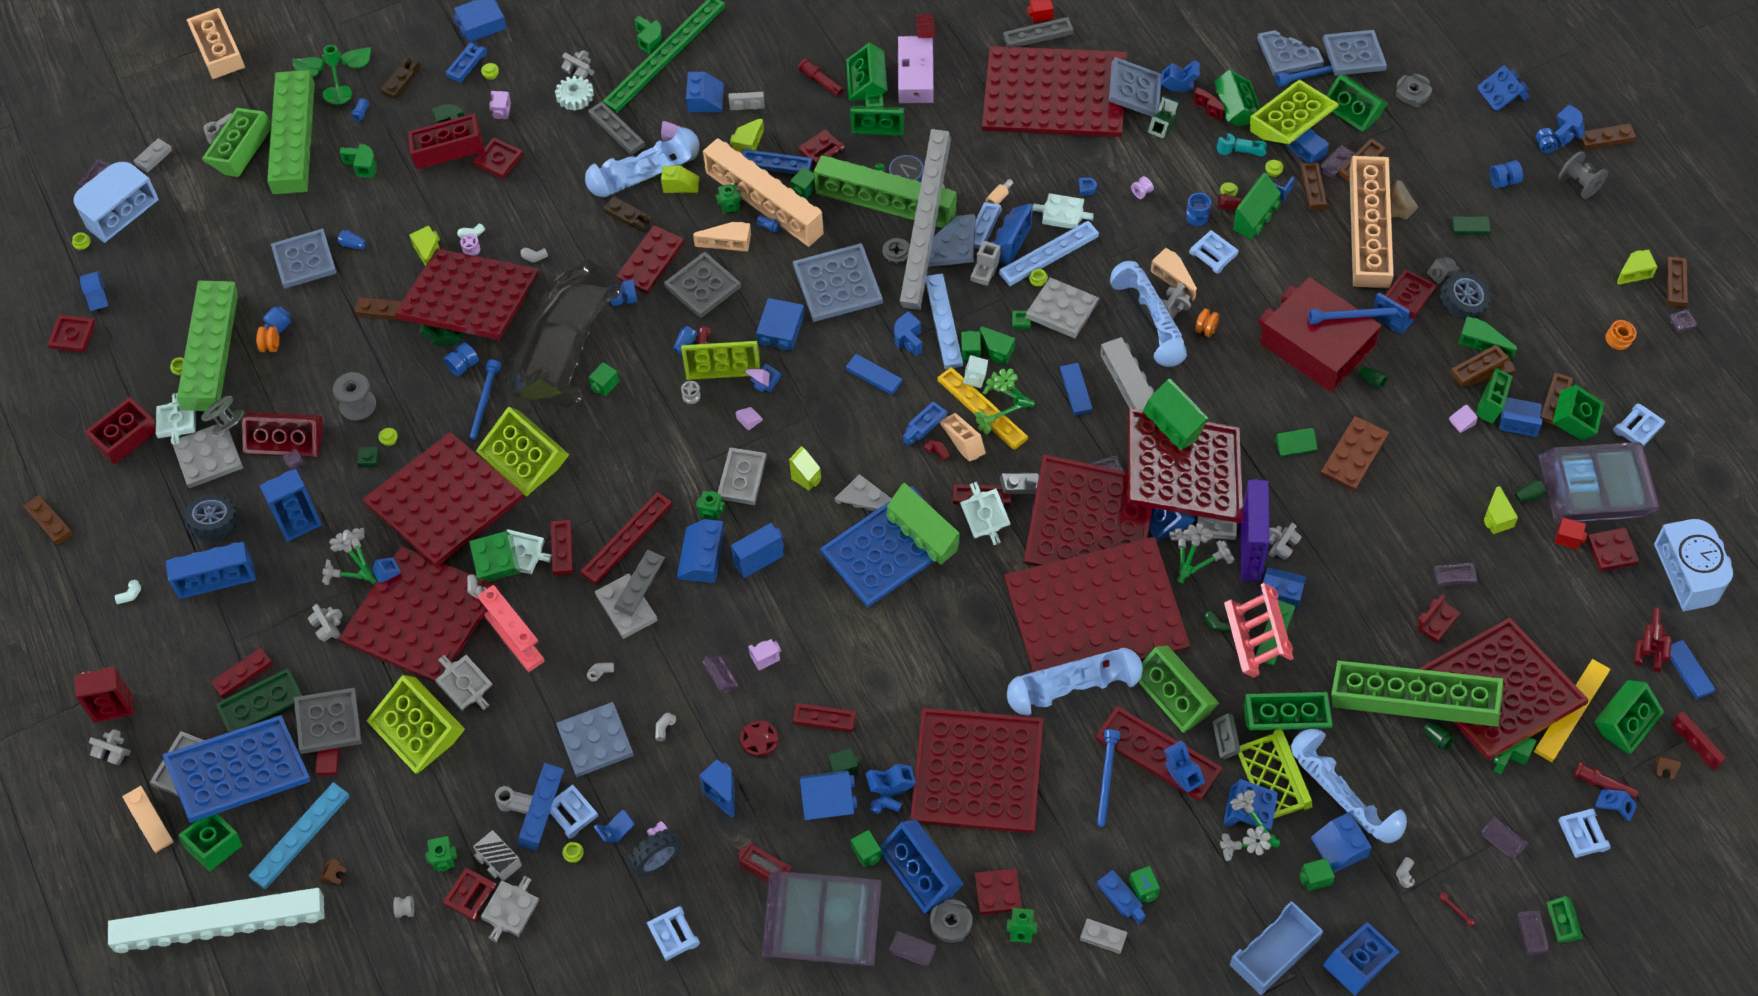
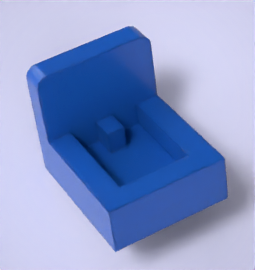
[750,363,782,393]

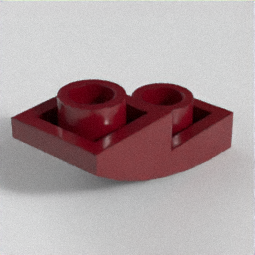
[1193,87,1224,121]

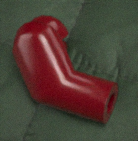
[696,326,711,344]
[924,440,951,461]

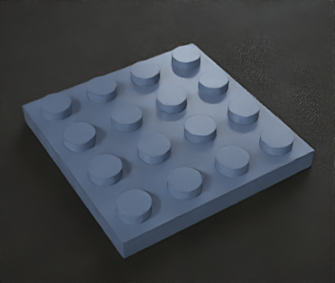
[793,243,883,322]

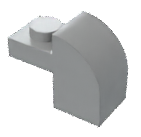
[970,241,1001,286]

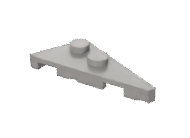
[835,474,892,511]

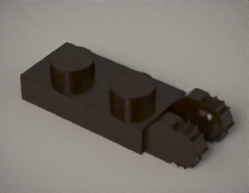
[380,57,421,100]
[603,196,652,231]

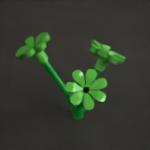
[974,369,1035,435]

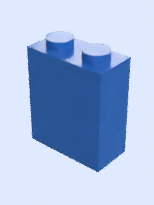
[453,0,506,42]
[756,298,804,351]
[731,523,784,578]
[800,770,857,820]

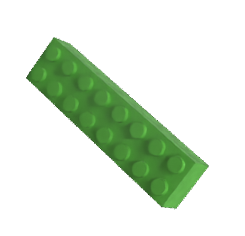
[267,70,314,194]
[814,155,956,228]
[177,281,238,411]
[1331,661,1503,727]

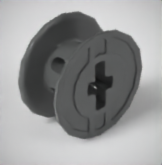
[202,396,244,435]

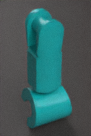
[1217,133,1267,156]

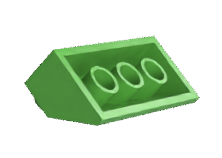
[202,108,272,177]
[887,483,960,565]
[1139,645,1219,733]

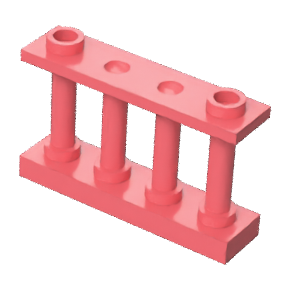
[1224,583,1294,678]
[477,585,545,673]

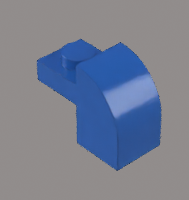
[1161,60,1200,92]
[1555,105,1585,147]
[80,271,109,311]
[894,311,922,356]
[1164,740,1205,793]
[866,764,916,797]

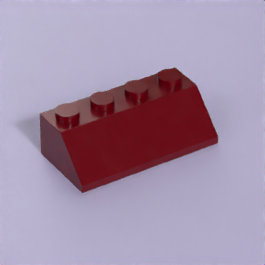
[408,114,484,169]
[242,412,323,457]

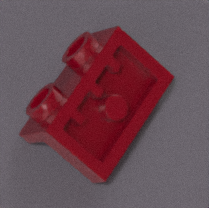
[1417,595,1460,643]

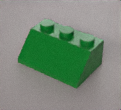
[846,42,887,101]
[1214,69,1261,127]
[1326,74,1388,132]
[850,106,905,135]
[1233,173,1281,240]
[1143,379,1208,450]
[1594,680,1664,754]

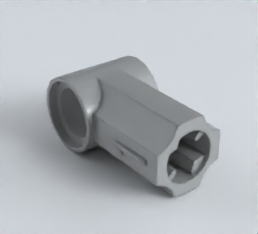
[204,113,232,145]
[495,786,533,814]

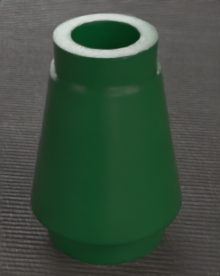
[1359,366,1388,389]
[1515,480,1546,503]
[1423,722,1455,750]

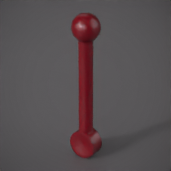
[1439,893,1475,927]

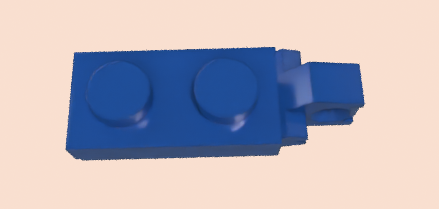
[903,402,947,446]
[1097,870,1146,924]

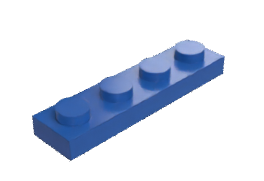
[742,149,813,175]

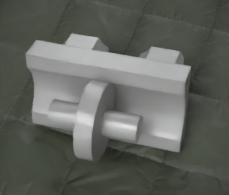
[561,50,594,81]
[1161,284,1191,319]
[1268,523,1302,560]
[308,604,342,641]
[89,729,131,765]

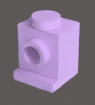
[490,91,511,119]
[748,639,781,670]

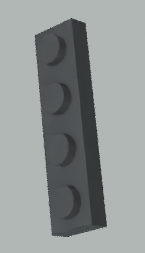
[1003,17,1073,47]
[588,102,645,155]
[614,550,665,617]

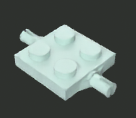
[1032,193,1094,229]
[156,393,196,445]
[960,482,1010,545]
[507,529,552,574]

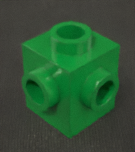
[716,184,742,214]
[696,491,725,521]
[426,836,457,871]
[1007,908,1037,943]

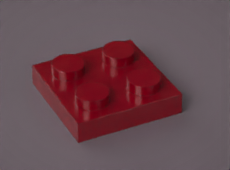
[474,137,523,179]
[47,315,96,353]
[1587,528,1639,572]
[975,868,1022,915]

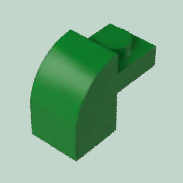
[634,16,663,55]
[340,144,377,178]
[1493,737,1536,774]

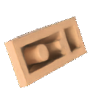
[693,222,751,252]
[1151,248,1197,301]
[940,413,986,461]
[122,786,174,853]

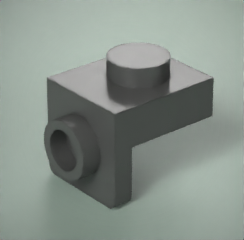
[1427,257,1460,284]

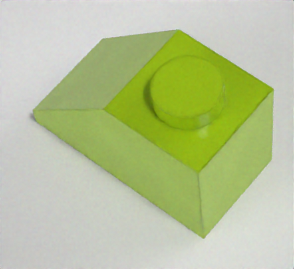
[730,119,764,154]
[661,166,699,193]
[410,226,440,266]
[1617,250,1657,285]
[789,446,821,491]
[1484,486,1518,534]

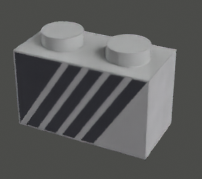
[473,830,522,881]

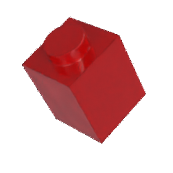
[1027,0,1054,23]
[1555,517,1587,550]

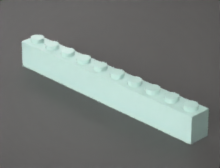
[108,888,325,953]

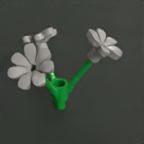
[1169,523,1234,584]
[322,528,377,585]
[1220,790,1280,861]

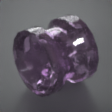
[282,449,305,471]

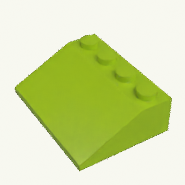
[1250,80,1338,144]
[681,341,760,380]
[475,407,569,496]
[367,675,465,774]

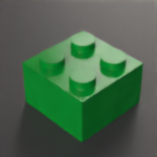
[1553,385,1604,441]
[469,531,521,582]
[179,814,243,872]

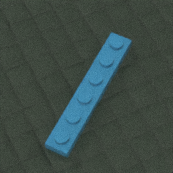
[248,783,350,890]

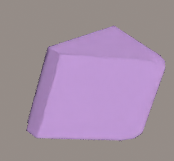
[661,121,680,142]
[746,369,770,387]
[1449,405,1478,433]
[736,407,763,431]

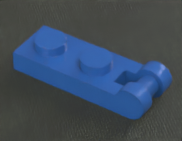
[445,42,487,83]

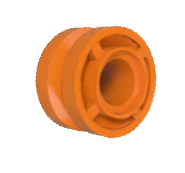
[1195,308,1219,338]
[1605,320,1636,350]
[256,327,279,352]

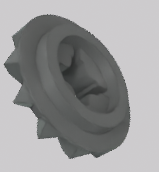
[882,238,910,264]

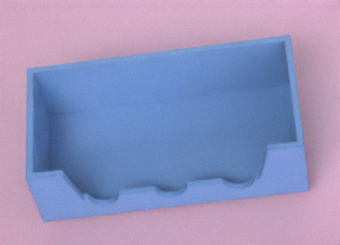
[1230,901,1323,995]

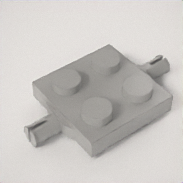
[435,655,492,711]
[481,876,539,942]

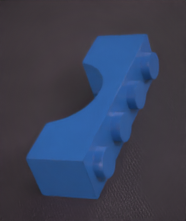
[517,763,564,851]

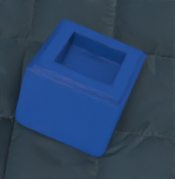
[373,558,401,583]

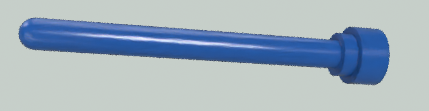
[1276,65,1334,87]
[1308,307,1398,324]
[470,360,502,440]
[1097,729,1121,827]

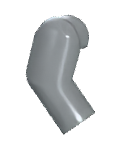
[521,248,548,263]
[467,575,486,599]
[587,662,614,681]
[655,713,676,741]
[1396,857,1415,888]

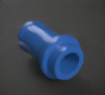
[351,99,369,121]
[757,215,781,233]

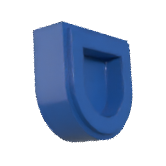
[1078,177,1097,196]

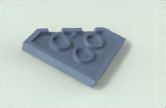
[1257,30,1324,77]
[928,214,976,267]

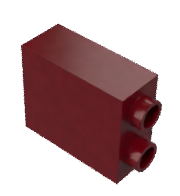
[1258,277,1382,393]

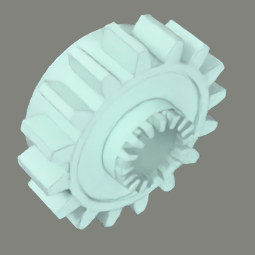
[555,76,594,110]

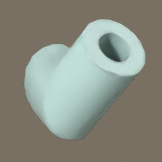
[457,223,485,238]
[115,580,141,604]

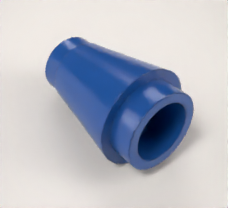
[338,230,366,250]
[673,326,697,354]

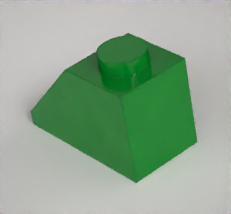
[980,326,1015,365]

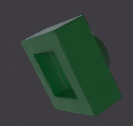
[357,447,379,467]

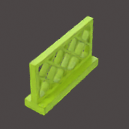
[1238,729,1313,819]

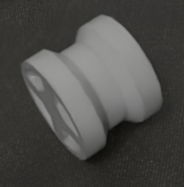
[681,381,701,404]
[394,896,414,918]

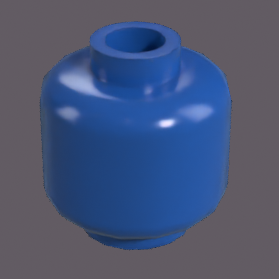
[263,306,291,333]

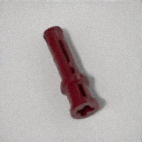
[798,58,844,97]
[1573,760,1638,800]

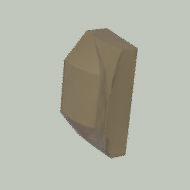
[1390,180,1418,219]

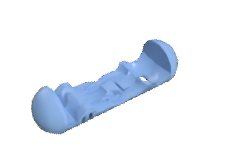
[585,127,700,197]
[1110,261,1187,367]
[1007,648,1143,715]
[1291,729,1407,843]

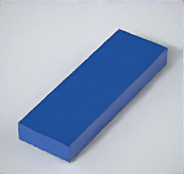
[846,354,902,395]
[1060,363,1092,416]
[1670,640,1716,700]

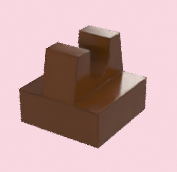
[1655,755,1681,779]
[318,858,347,886]

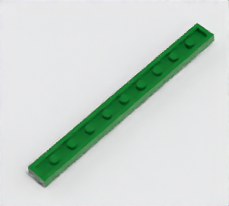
[603,0,725,114]

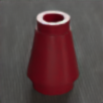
[1217,193,1243,210]

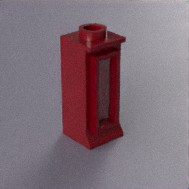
[738,842,793,891]

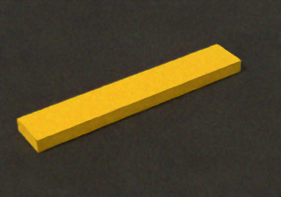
[938,367,1028,450]
[1534,659,1610,762]

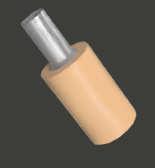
[986,179,1013,205]

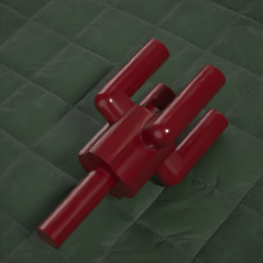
[1634,608,1672,672]

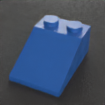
[1323,922,1399,995]

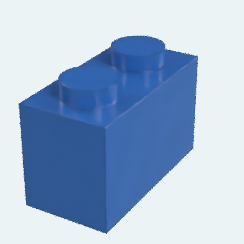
[1287,128,1329,163]

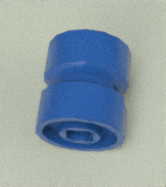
[1490,160,1523,188]
[1186,193,1211,226]
[608,279,637,307]
[443,342,479,377]

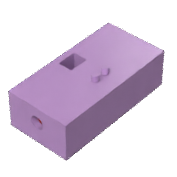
[898,36,933,103]

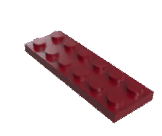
[1095,706,1222,802]

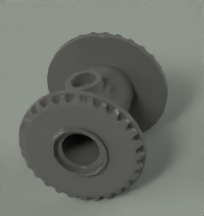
[1558,151,1608,199]
[333,372,376,421]

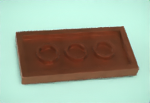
[1320,416,1389,492]

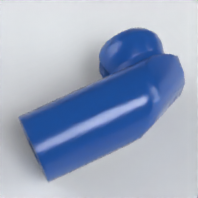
[870,796,902,814]

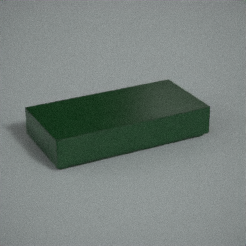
[1451,217,1491,235]

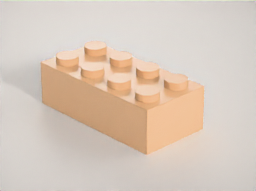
[187,8,245,79]

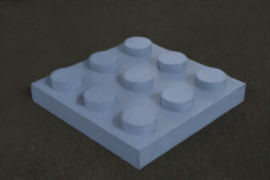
[1323,30,1387,76]
[1108,57,1162,117]
[271,229,337,289]
[556,702,634,777]

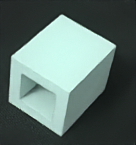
[963,355,988,388]

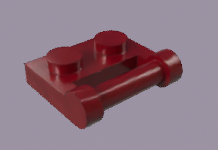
[798,129,845,167]
[443,868,498,922]

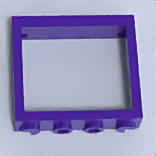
[1240,479,1269,581]

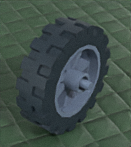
[1440,271,1491,320]
[183,494,237,540]
[627,829,682,877]

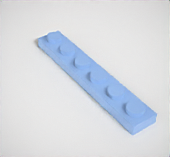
[999,221,1099,286]
[925,274,963,369]

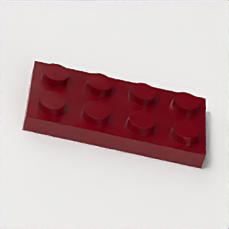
[616,225,685,294]

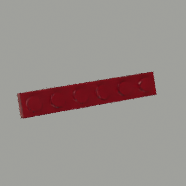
[581,492,672,585]

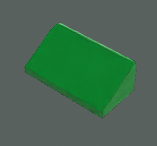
[1275,428,1317,457]
[1547,896,1583,943]

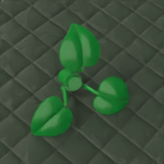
[292,45,371,105]

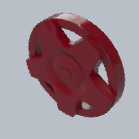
[740,721,778,757]

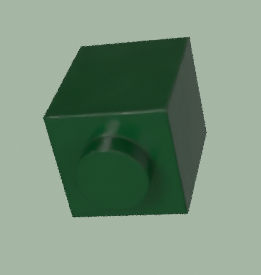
[828,748,860,776]

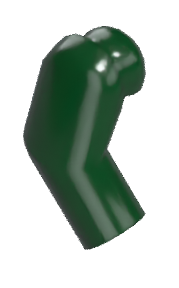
[1204,610,1230,632]

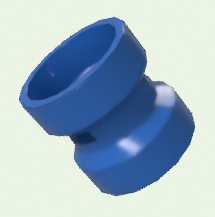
[1536,128,1558,153]

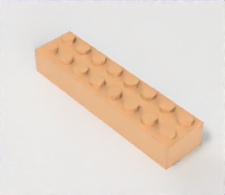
[703,138,824,247]
[1350,156,1393,288]

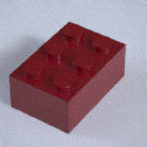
[85,397,156,465]
[74,667,134,723]

